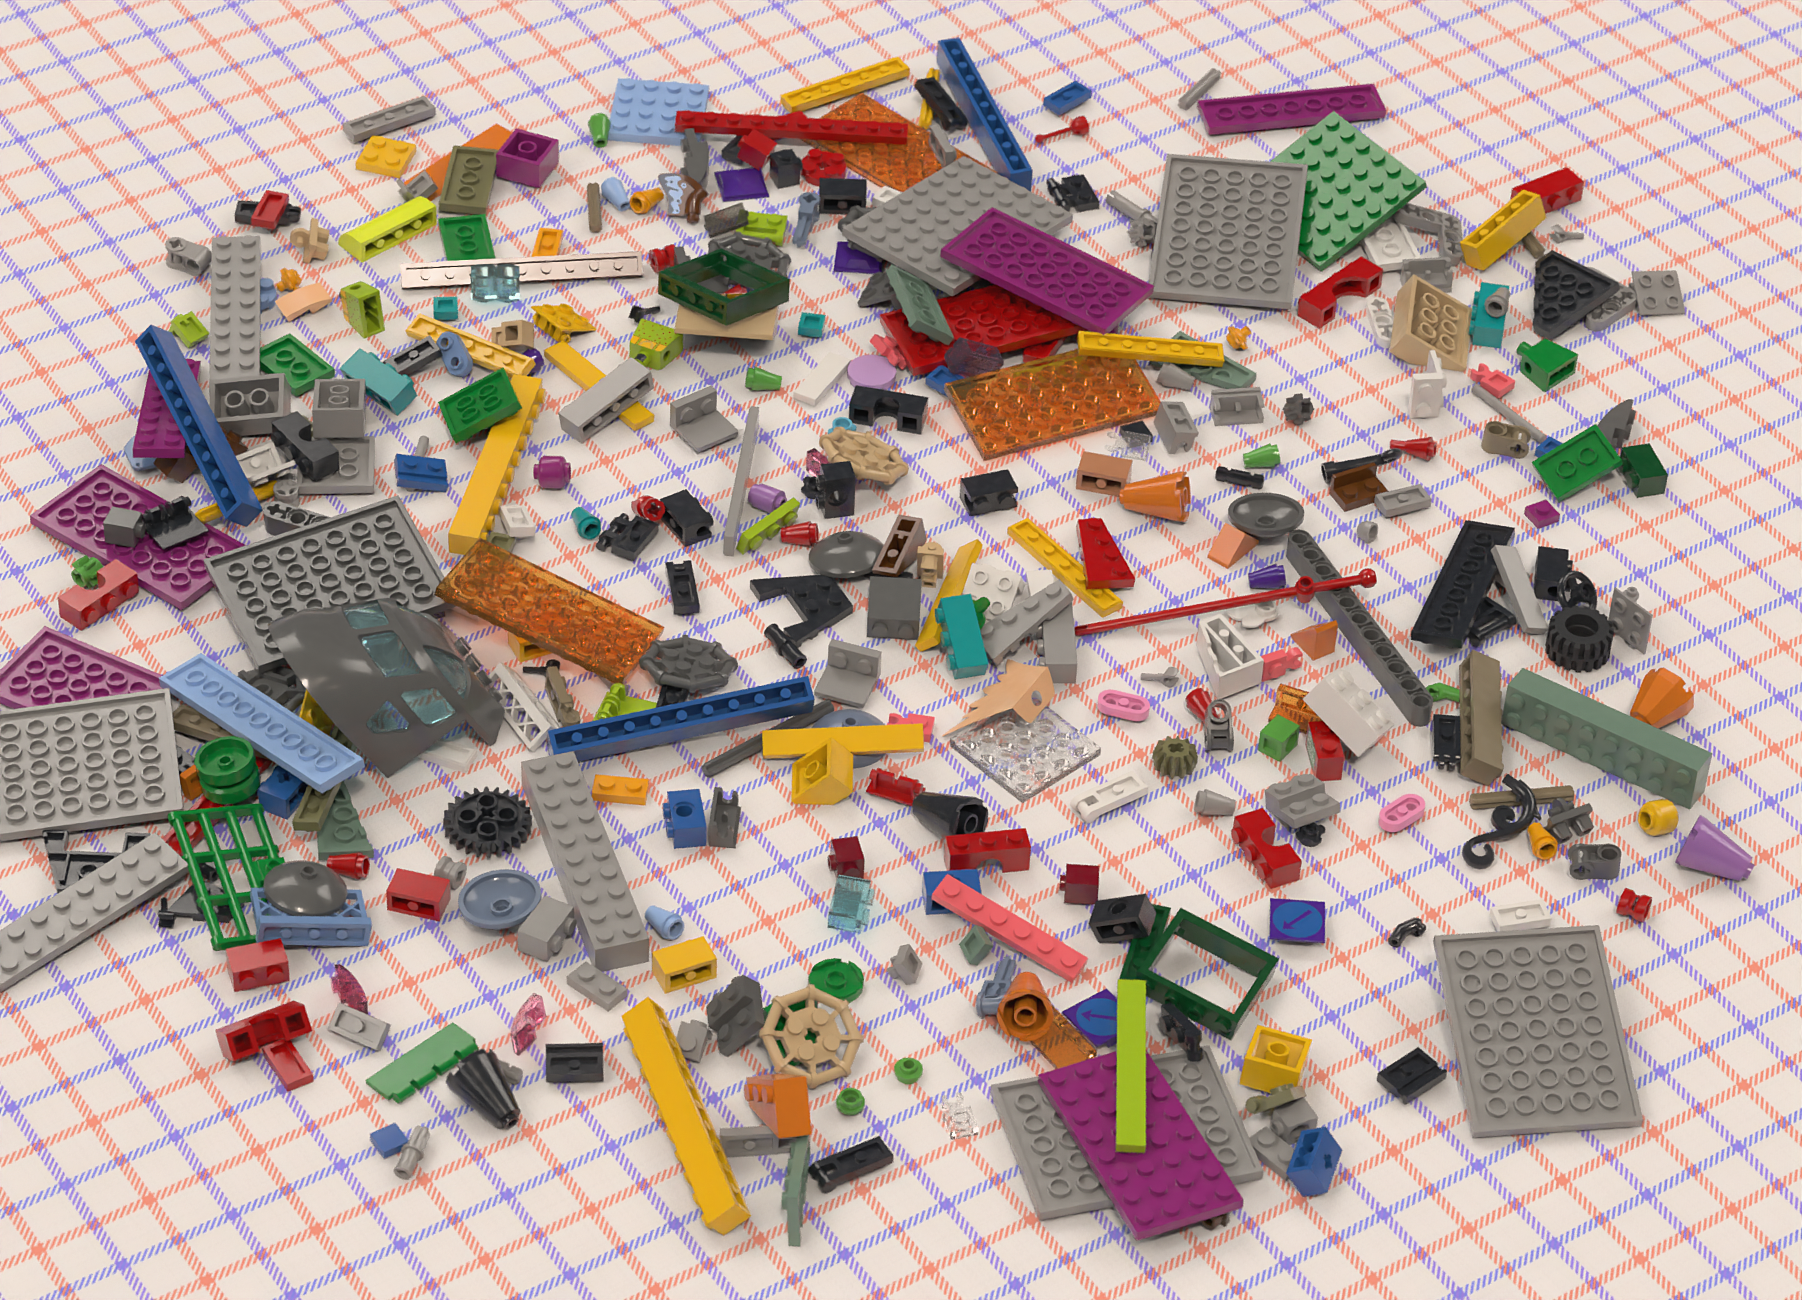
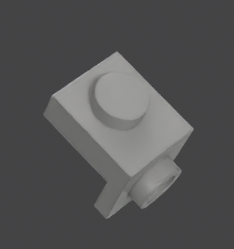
[396,170,438,202]
[676,1020,713,1063]

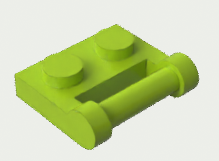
[736,211,788,246]

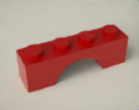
[1297,256,1383,329]

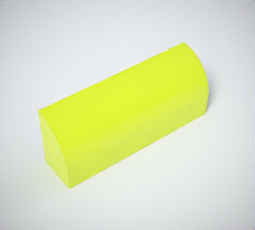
[338,196,437,263]

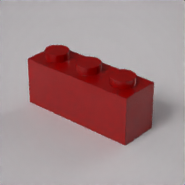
[1510,167,1584,214]

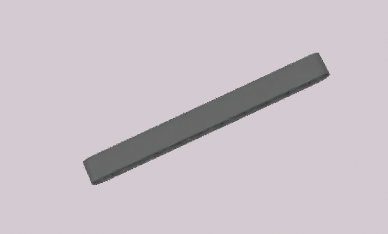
[1286,529,1433,727]

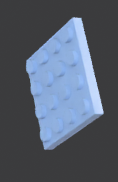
[607,78,709,146]

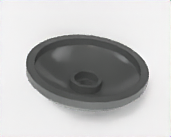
[1228,493,1304,538]
[809,531,884,578]
[263,860,347,917]

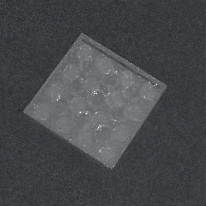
[950,695,1101,803]

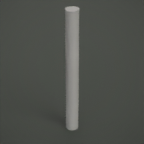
[1471,384,1546,443]

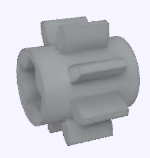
[1127,217,1156,247]

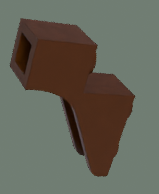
[153,425,248,483]

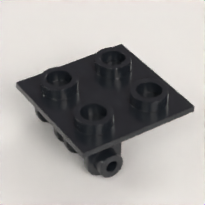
[142,496,209,550]

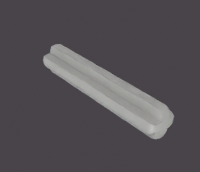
[1178,68,1221,110]

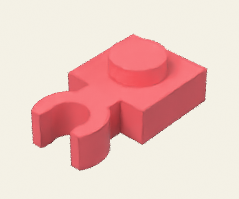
[869,334,907,370]
[1470,363,1515,399]
[1261,647,1303,682]
[887,713,935,743]

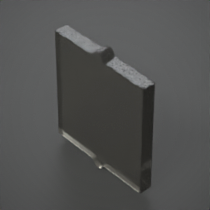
[704,202,749,238]

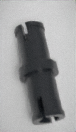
[764,623,807,669]

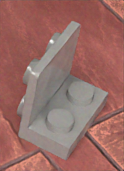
[670,385,738,452]
[814,639,882,708]

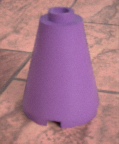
[1675,815,1755,881]

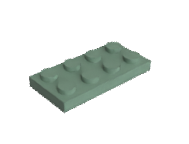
[886,265,954,345]

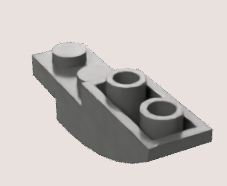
[680,128,709,189]
[1597,399,1636,450]

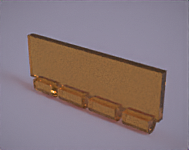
[1030,1005,1097,1069]

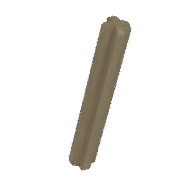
[1469,785,1574,810]

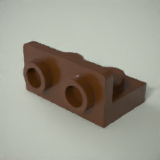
[1329,462,1388,512]

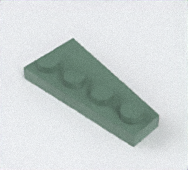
[1149,331,1256,389]
[317,780,374,861]
[781,1135,811,1246]

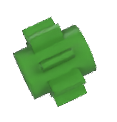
[71,555,103,589]

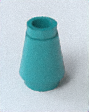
[571,507,601,539]

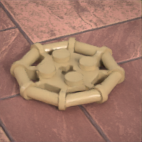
[819,427,909,485]
[759,984,864,1089]

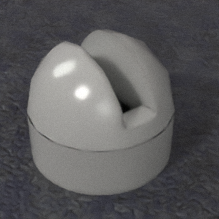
[1357,521,1378,543]

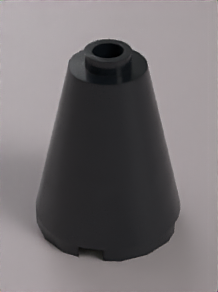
[912,791,989,839]
[446,1049,521,1129]

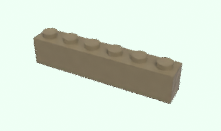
[1459,649,1504,786]

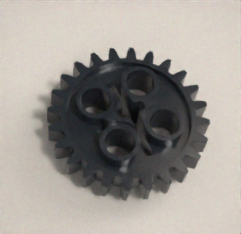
[443,786,532,858]

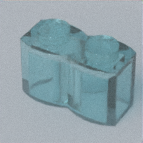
[471,264,520,303]
[828,875,875,933]

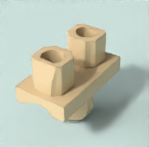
[290,218,330,264]
[917,542,944,588]

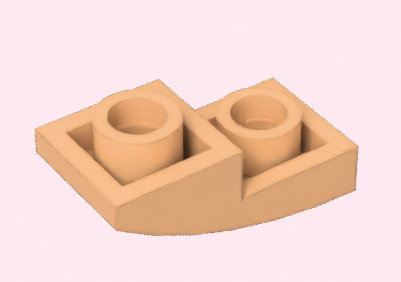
[275,283,333,322]

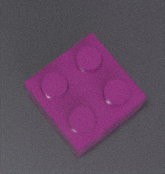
[496,128,559,188]

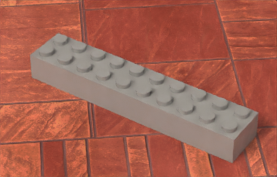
[521,751,649,972]

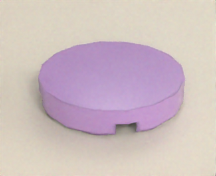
[847,355,896,390]

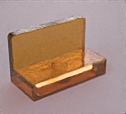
[1268,683,1323,734]

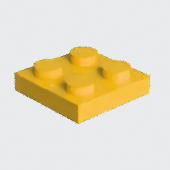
[356,135,416,178]

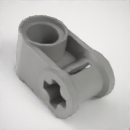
[165,237,212,276]

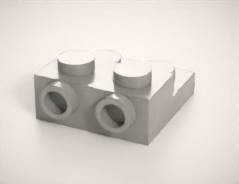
[1264,774,1340,829]

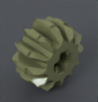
[1152,736,1198,779]

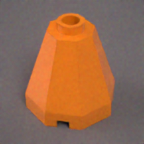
[1630,667,1694,728]

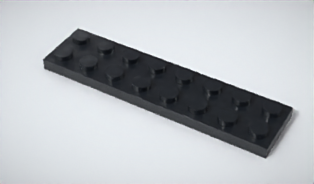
[1411,520,1515,649]

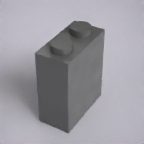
[867,576,922,640]

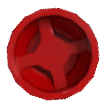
[649,244,676,273]
[1616,888,1652,923]

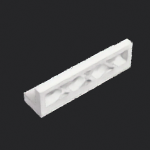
[489,662,561,752]

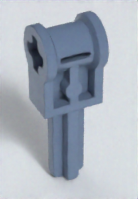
[792,192,820,248]
[976,956,1016,1017]

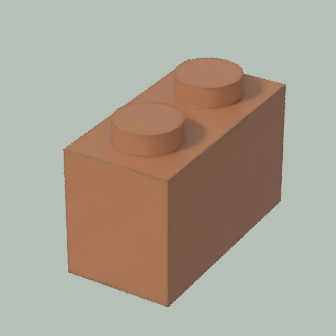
[1076,451,1133,497]

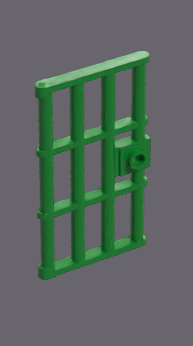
[167,803,285,951]

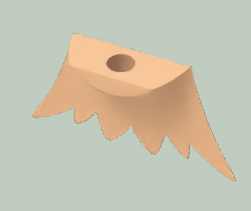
[942,659,1055,736]

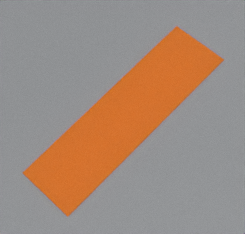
[404,123,513,201]

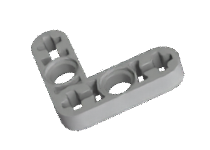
[1393,203,1463,266]
[1585,267,1637,332]

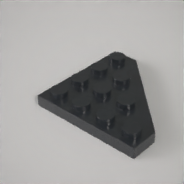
[1533,250,1620,340]

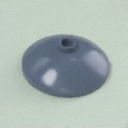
[812,709,886,769]
[458,869,542,930]

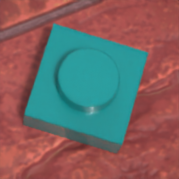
[433,296,458,320]
[798,312,826,338]

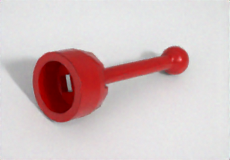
[1035,115,1089,143]

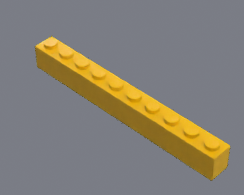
[448,374,546,557]
[621,997,751,1236]

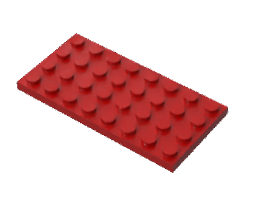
[880,285,1089,376]

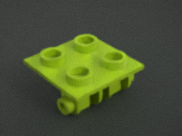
[593,682,657,721]

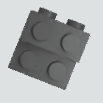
[706,974,765,1057]

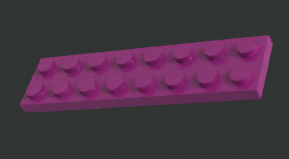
[1197,83,1386,135]
[132,358,201,458]

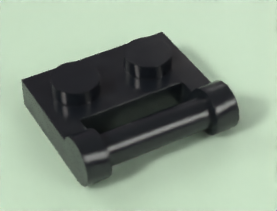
[1467,596,1517,647]

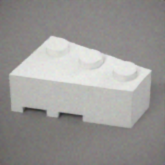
[1196,613,1264,699]

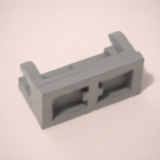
[1400,257,1453,293]
[1210,387,1264,426]
[1153,401,1199,454]

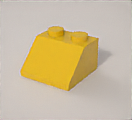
[791,738,853,805]
[1239,1024,1312,1093]

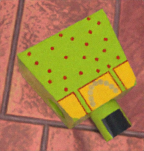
[339,281,385,338]
[629,319,683,370]

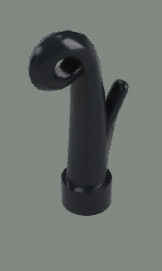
[1321,448,1403,483]

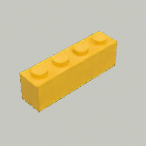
[1460,190,1546,271]

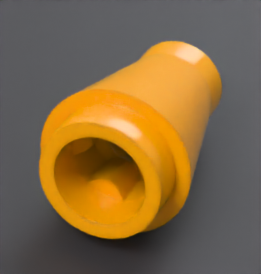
[629,188,664,214]
[1527,823,1558,860]

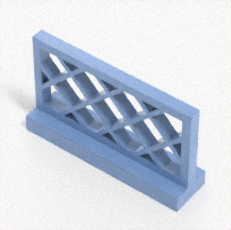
[250,888,372,946]

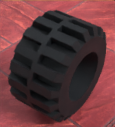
[1545,606,1614,672]

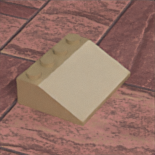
[1389,274,1472,372]
[674,295,779,340]

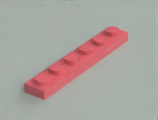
[932,874,1088,983]

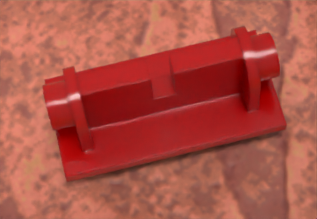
[866,768,926,806]

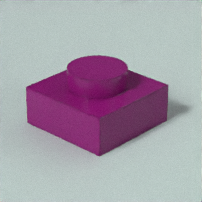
[1524,500,1560,529]

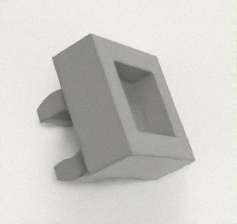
[887,944,922,985]

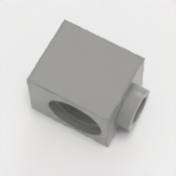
[1270,1097,1318,1145]

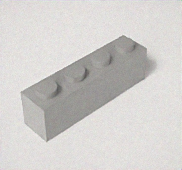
[558,357,654,444]
[1036,602,1077,684]

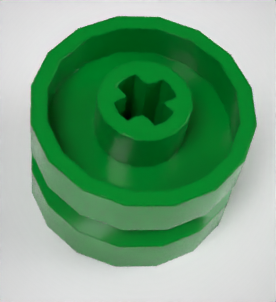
[194,736,261,804]

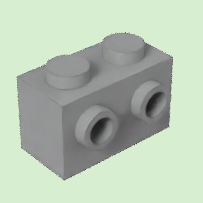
[517,895,576,962]

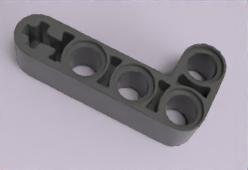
[263,501,330,536]

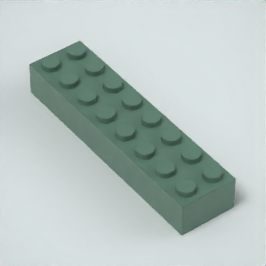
[1501,668,1712,810]

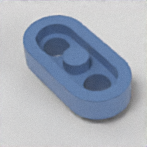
[437,331,473,377]

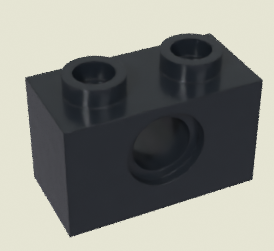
[816,461,856,519]
[1088,893,1156,943]

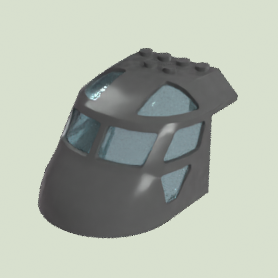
[268,598,505,778]

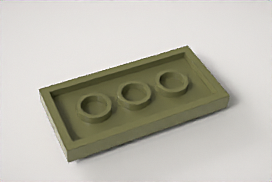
[439,145,499,215]

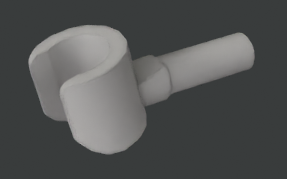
[1549,224,1584,243]
[1141,667,1179,688]

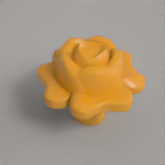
[276,268,302,292]
[1226,326,1252,350]

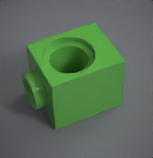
[1258,715,1300,762]

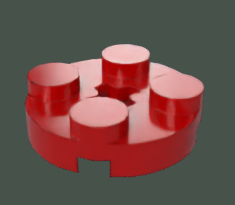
[800,149,846,187]

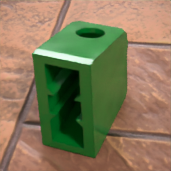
[1516,339,1578,392]

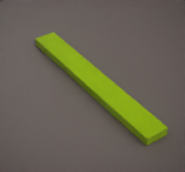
[1116,979,1146,1153]

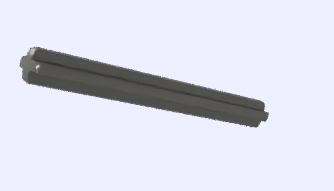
[702,699,834,777]

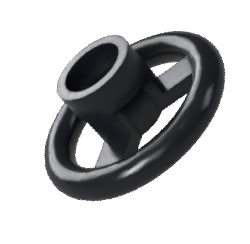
[1557,570,1597,610]

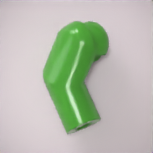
[1426,683,1460,703]

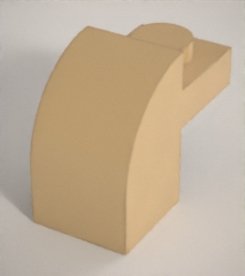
[491,320,534,353]

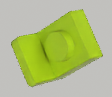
[168,311,209,348]

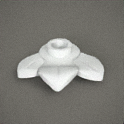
[1226,592,1278,628]

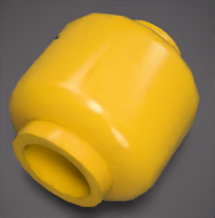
[1638,799,1679,836]

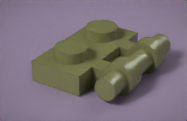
[1246,1083,1306,1114]

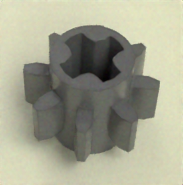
[1283,393,1314,425]

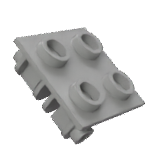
[1628,270,1685,315]
[1608,587,1653,654]

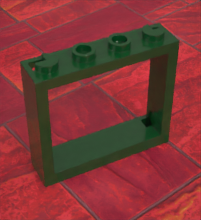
[658,248,790,326]
[1135,908,1279,1040]

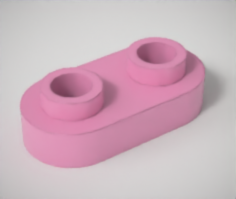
[1097,689,1150,722]
[1378,794,1425,832]

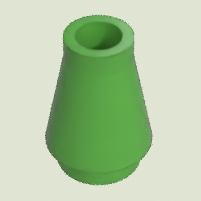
[588,113,611,148]
[745,366,782,390]
[1243,443,1281,468]

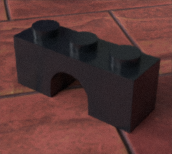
[849,385,928,435]
[271,411,340,481]

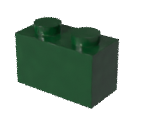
[1618,443,1668,498]

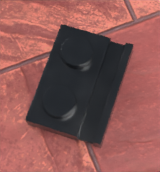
[546,1043,604,1082]
[1376,1047,1447,1105]

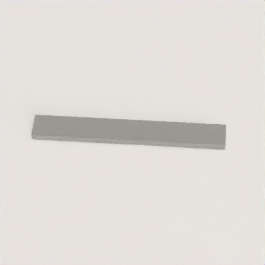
[723,406,759,556]

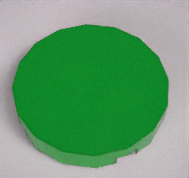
[808,958,864,1003]

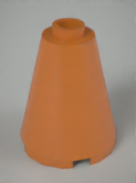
[1120,471,1191,522]
[997,972,1054,1042]

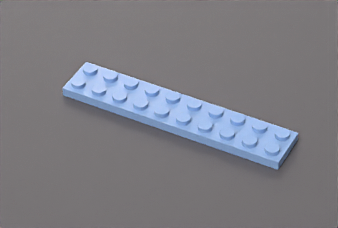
[159,653,365,793]

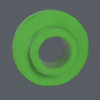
[894,1058,923,1084]
[836,1088,865,1115]

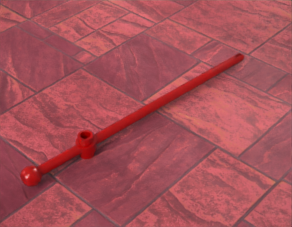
[1074,568,1377,636]

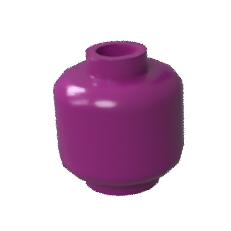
[533,456,571,489]

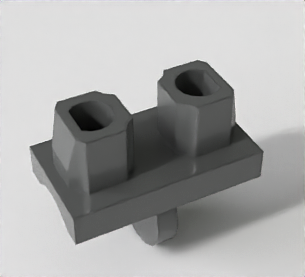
[1543,798,1594,845]

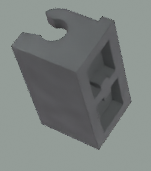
[708,787,741,849]

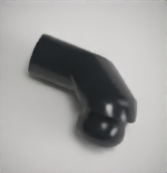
[1388,917,1426,948]

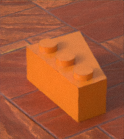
[744,1073,812,1139]

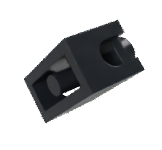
[819,178,867,215]
[959,469,1018,517]
[660,489,714,547]
[1533,546,1573,602]

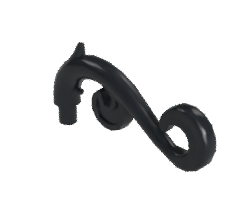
[1462,774,1542,869]

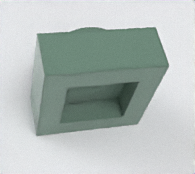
[959,925,993,966]

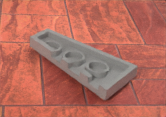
[980,579,1074,667]

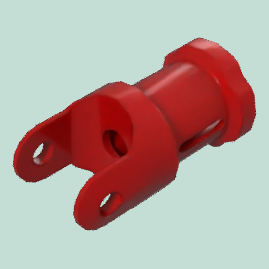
[631,495,665,521]

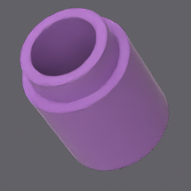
[748,483,787,513]

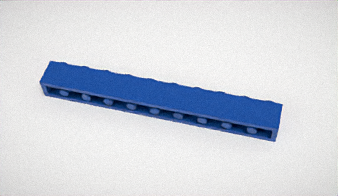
[937,37,1033,192]
[135,324,263,527]
[547,676,815,762]

